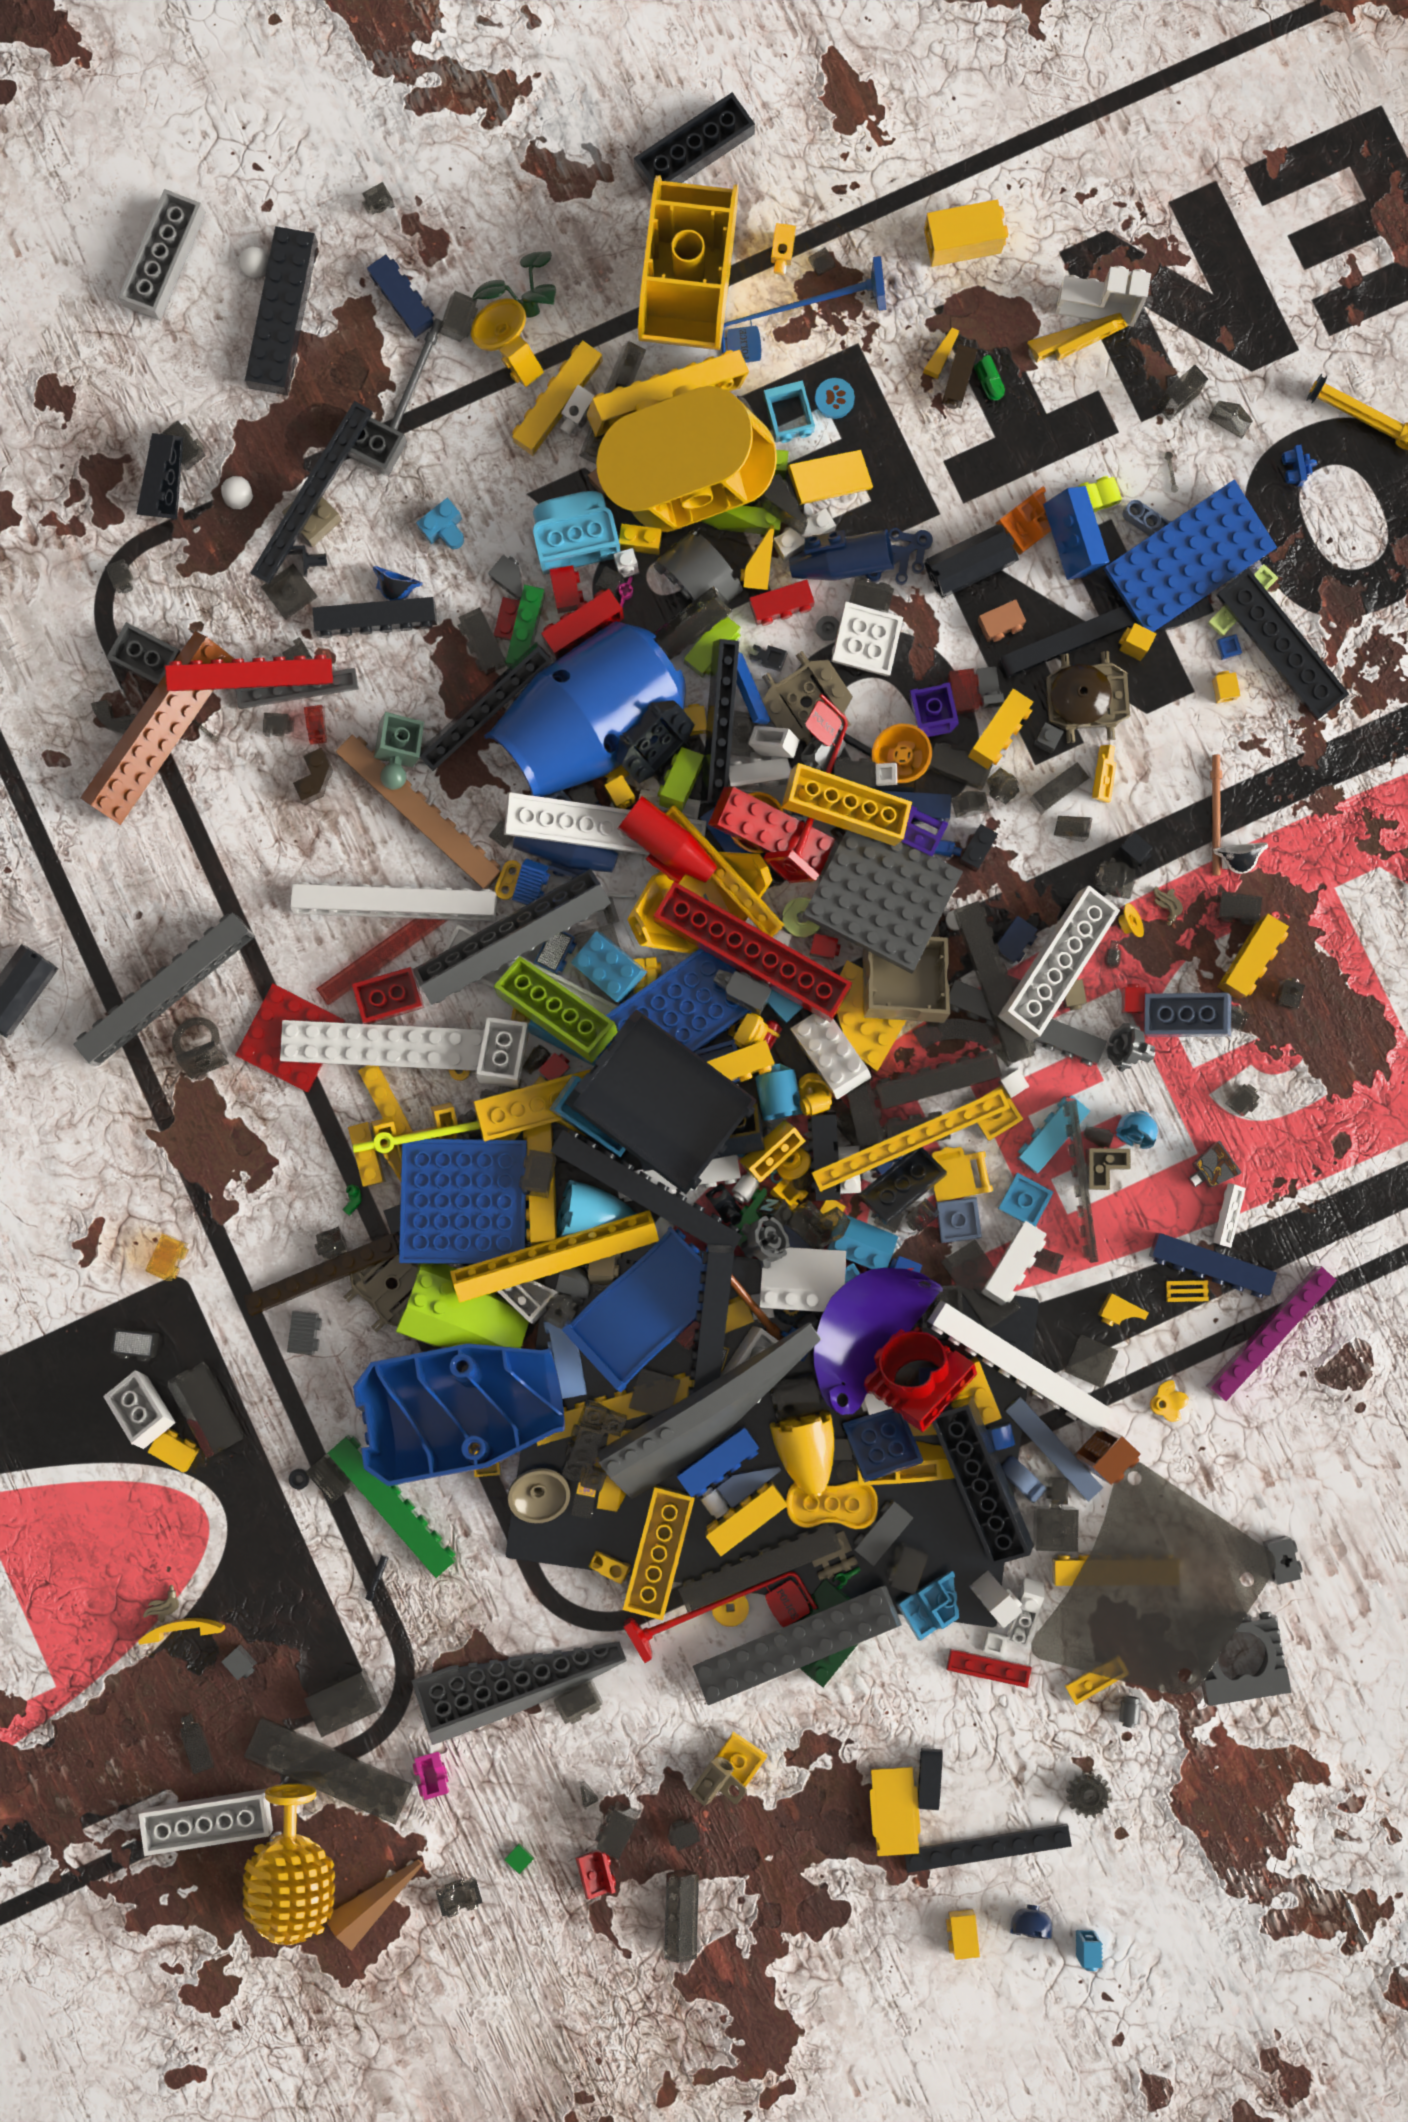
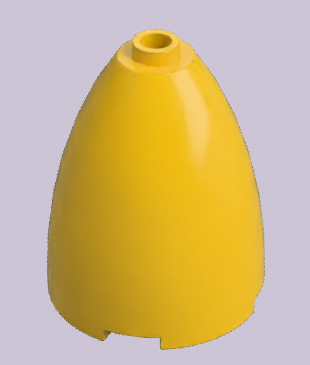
[769,1410,834,1497]

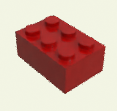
[352,967,425,1024]

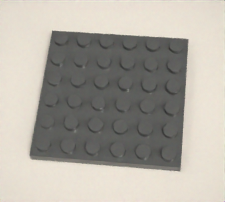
[802,830,963,974]

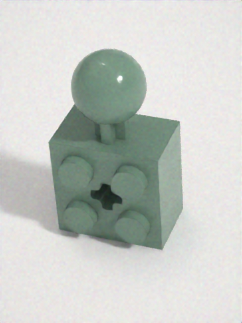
[374,712,424,790]

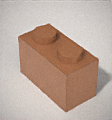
[977,599,1026,642]

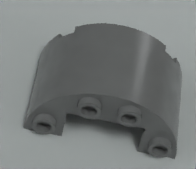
[654,530,743,622]

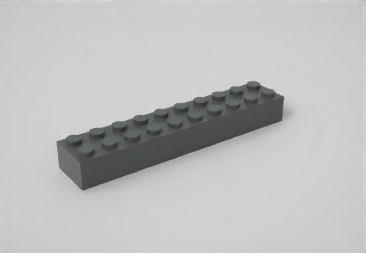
[413,869,611,1005]
[73,913,255,1066]
[693,1586,902,1706]

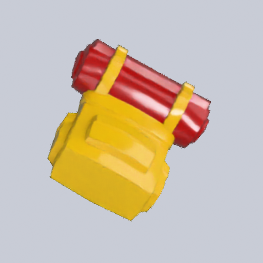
[727,1013,782,1050]

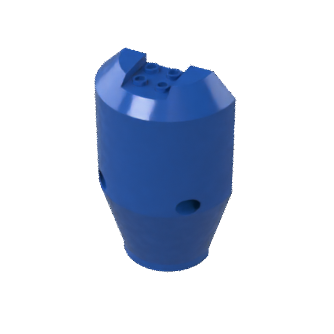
[484,621,686,797]
[353,1344,565,1486]

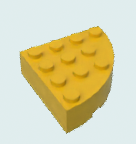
[836,960,907,1072]

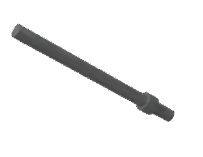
[390,318,442,430]

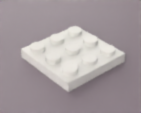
[831,602,903,677]

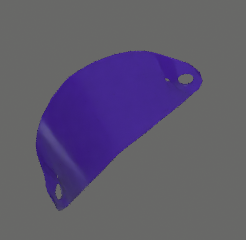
[814,1267,943,1415]

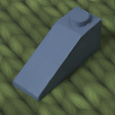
[717,1465,782,1508]

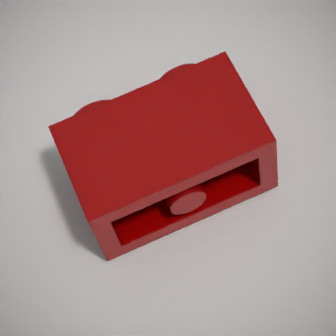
[550,565,584,614]

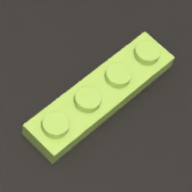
[1207,564,1278,637]

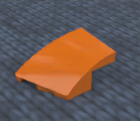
[996,486,1051,555]

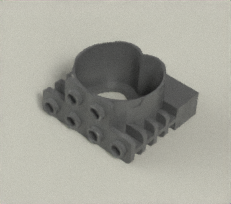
[1192,1612,1291,1706]

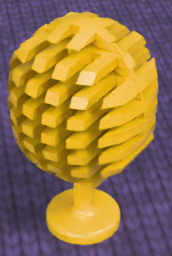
[243,1784,335,1945]

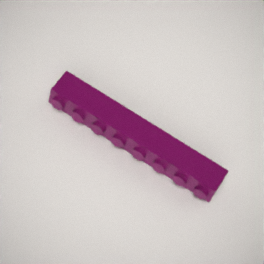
[1206,1266,1337,1401]

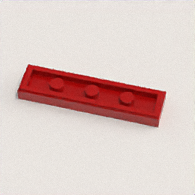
[946,1649,1032,1688]

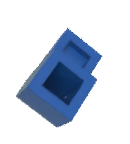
[986,1423,1015,1450]

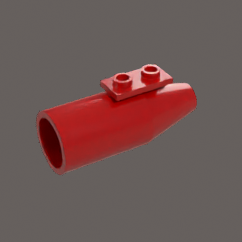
[617,796,718,884]

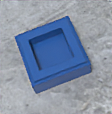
[1216,634,1242,660]

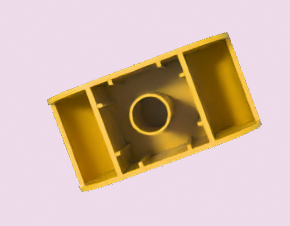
[638,175,738,350]
[596,385,777,532]

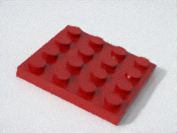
[235,983,346,1092]

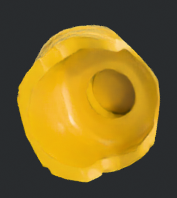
[798,1073,832,1100]

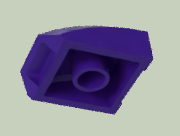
[909,682,959,737]

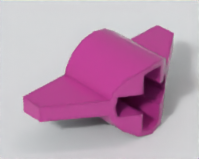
[619,577,633,607]

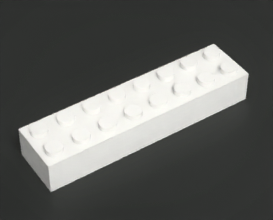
[998,886,1120,1041]

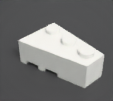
[969,1571,1023,1628]

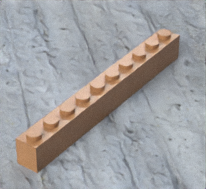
[336,734,501,889]

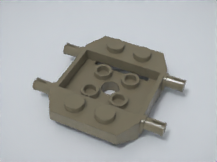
[762,651,853,745]
[1046,651,1130,743]
[343,1242,419,1332]

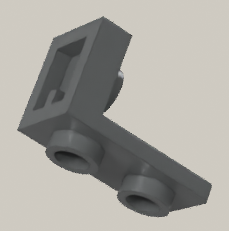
[976,666,1004,709]

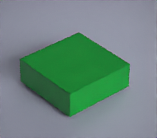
[504,1843,534,1874]

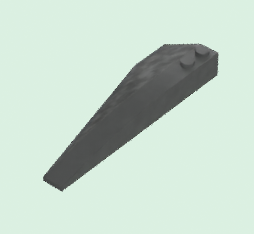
[412,1642,627,1745]

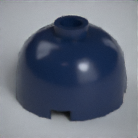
[1010,1904,1052,1939]

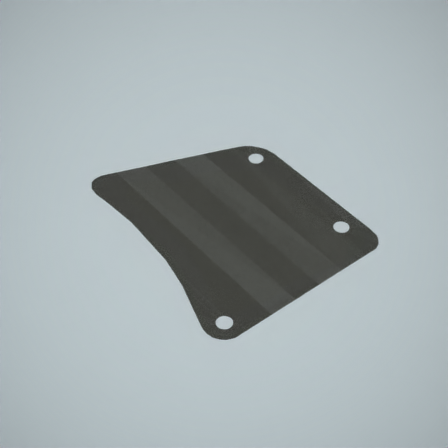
[1031,1462,1276,1694]

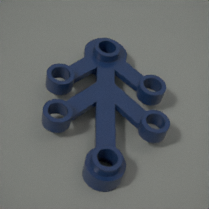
[865,528,933,585]

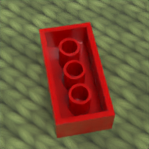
[541,589,624,660]

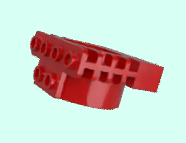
[864,1327,977,1433]

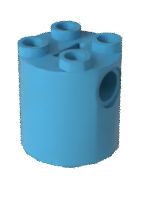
[755,1064,803,1121]

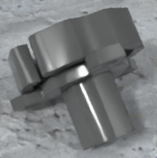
[1107,1023,1156,1072]
[741,1216,790,1269]

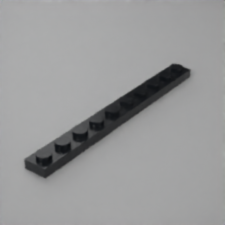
[250,401,373,585]

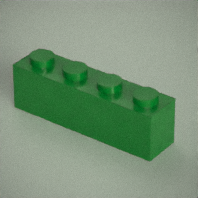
[506,584,545,668]

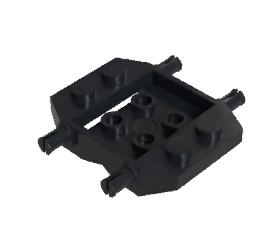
[617,700,695,784]

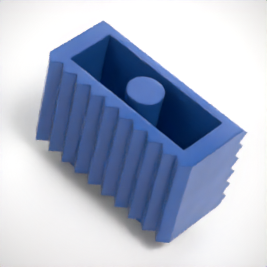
[512,859,550,905]

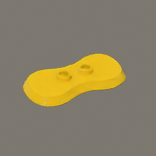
[786,1481,878,1529]

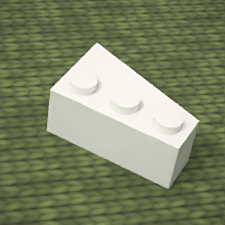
[497,1280,562,1324]

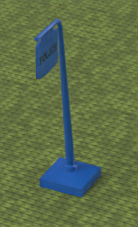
[721,256,887,363]

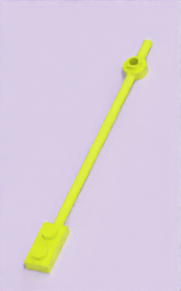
[352,1121,480,1154]

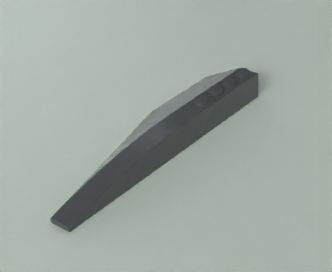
[598,1322,821,1499]

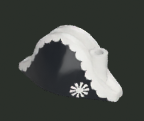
[1213,843,1268,874]

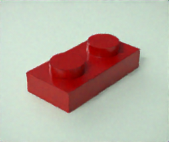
[493,597,520,641]

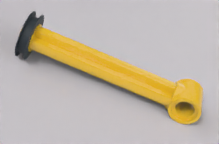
[1306,374,1408,450]

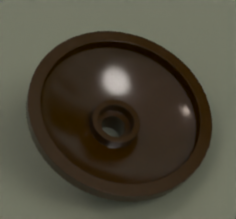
[1050,664,1112,725]

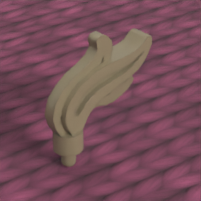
[1153,887,1183,926]
[143,1585,179,1622]

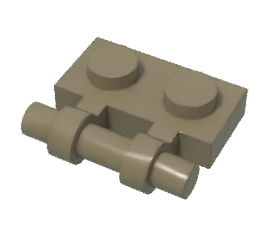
[806,1531,858,1581]

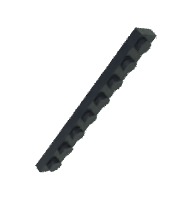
[904,1824,1072,1873]

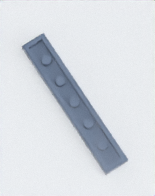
[1005,1396,1103,1502]

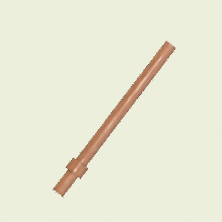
[1210,754,1222,876]

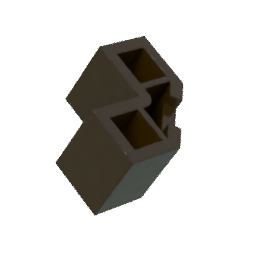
[293,748,333,805]

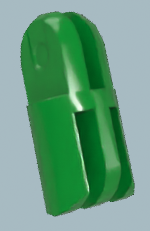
[974,355,1005,401]

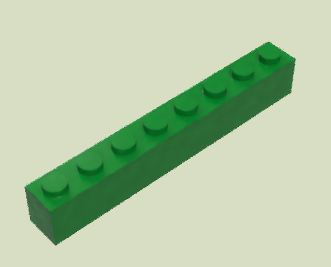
[327,1435,456,1578]

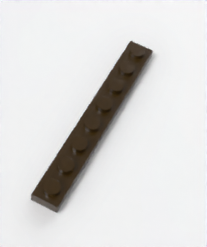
[244,1234,400,1316]

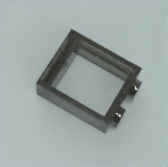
[1156,365,1209,421]

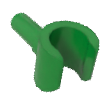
[832,1567,861,1589]

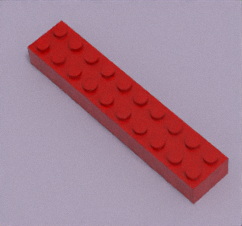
[653,882,852,1023]

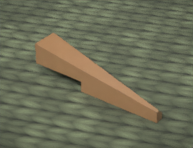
[326,1859,423,1951]

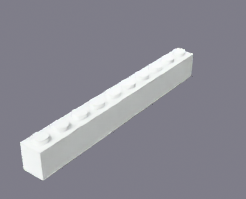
[290,882,497,922]
[927,1300,1113,1432]

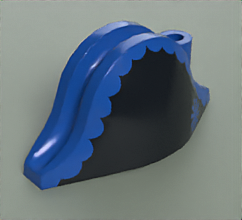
[373,566,423,601]

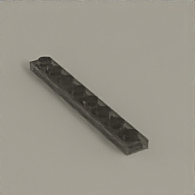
[1062,1098,1098,1263]

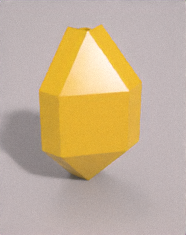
[627,852,772,954]

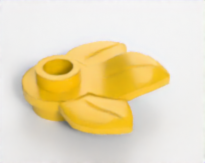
[1150,1380,1189,1422]

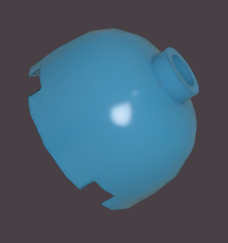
[1116,1111,1158,1149]

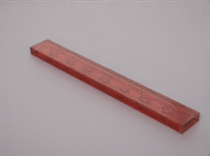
[316,918,448,1006]

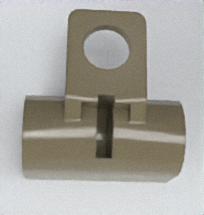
[689,1757,747,1806]

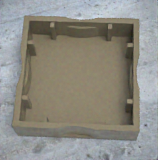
[863,937,950,1023]

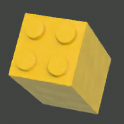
[924,199,1008,267]

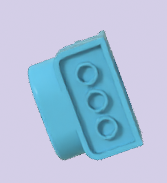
[533,491,621,575]

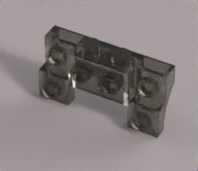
[560,1399,627,1492]

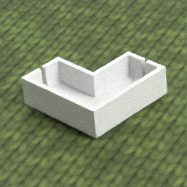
[1055,266,1151,327]

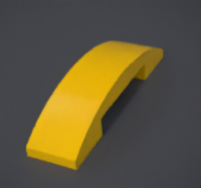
[138,1618,225,1645]

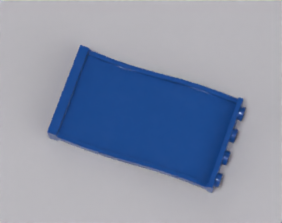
[562,1226,705,1392]

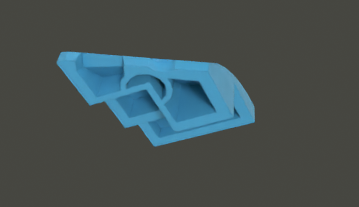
[896,1571,959,1641]

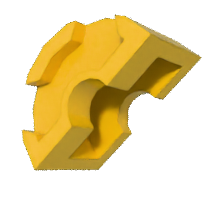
[770,1176,811,1213]

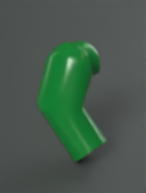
[342,1185,362,1216]

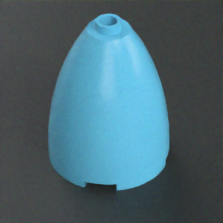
[557,1180,637,1238]

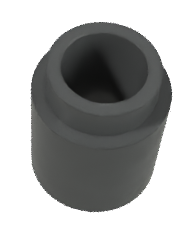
[1119,1695,1142,1728]

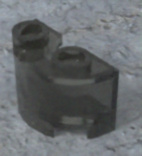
[436,1877,483,1918]

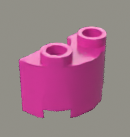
[413,1752,449,1800]

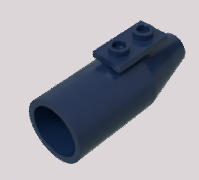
[789,529,894,581]
[513,836,619,879]

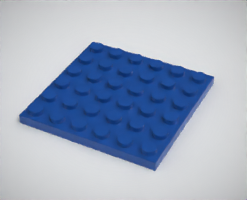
[399,1139,527,1264]

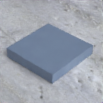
[936,1197,982,1243]

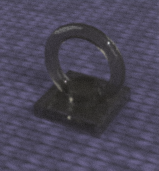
[172,1017,229,1079]

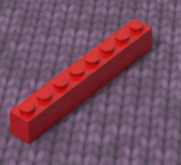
[165,655,333,692]

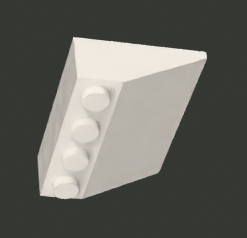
[760,1248,846,1312]

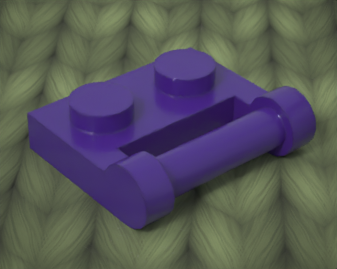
[901,805,948,856]

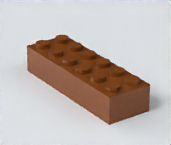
[1074,1427,1141,1485]

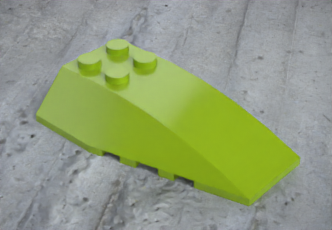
[396,1264,529,1348]

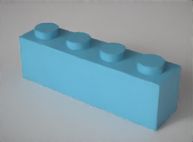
[1017,1095,1090,1174]

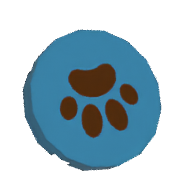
[815,378,855,419]

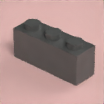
[853,1500,913,1566]

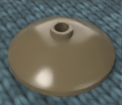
[508,1468,570,1523]

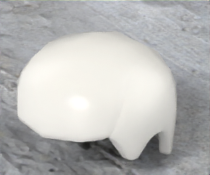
[239,246,269,278]
[221,476,253,509]

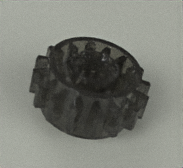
[1066,1771,1112,1818]

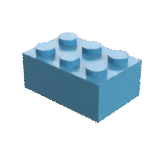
[571,931,647,1003]

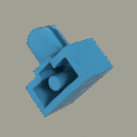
[416,497,464,550]

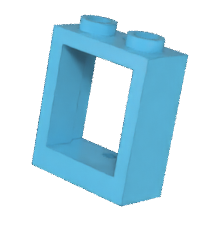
[763,380,815,443]

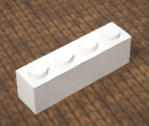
[981,1221,1046,1306]

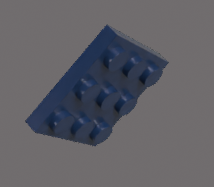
[842,1408,923,1483]

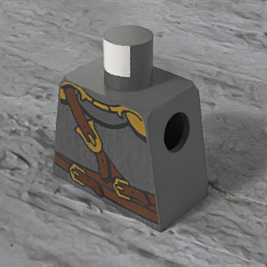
[1188,1141,1242,1187]

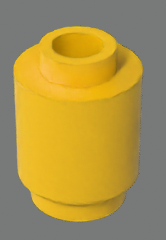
[800,1090,832,1116]

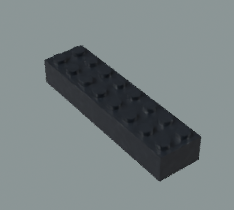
[245,226,318,395]
[932,1396,1034,1566]

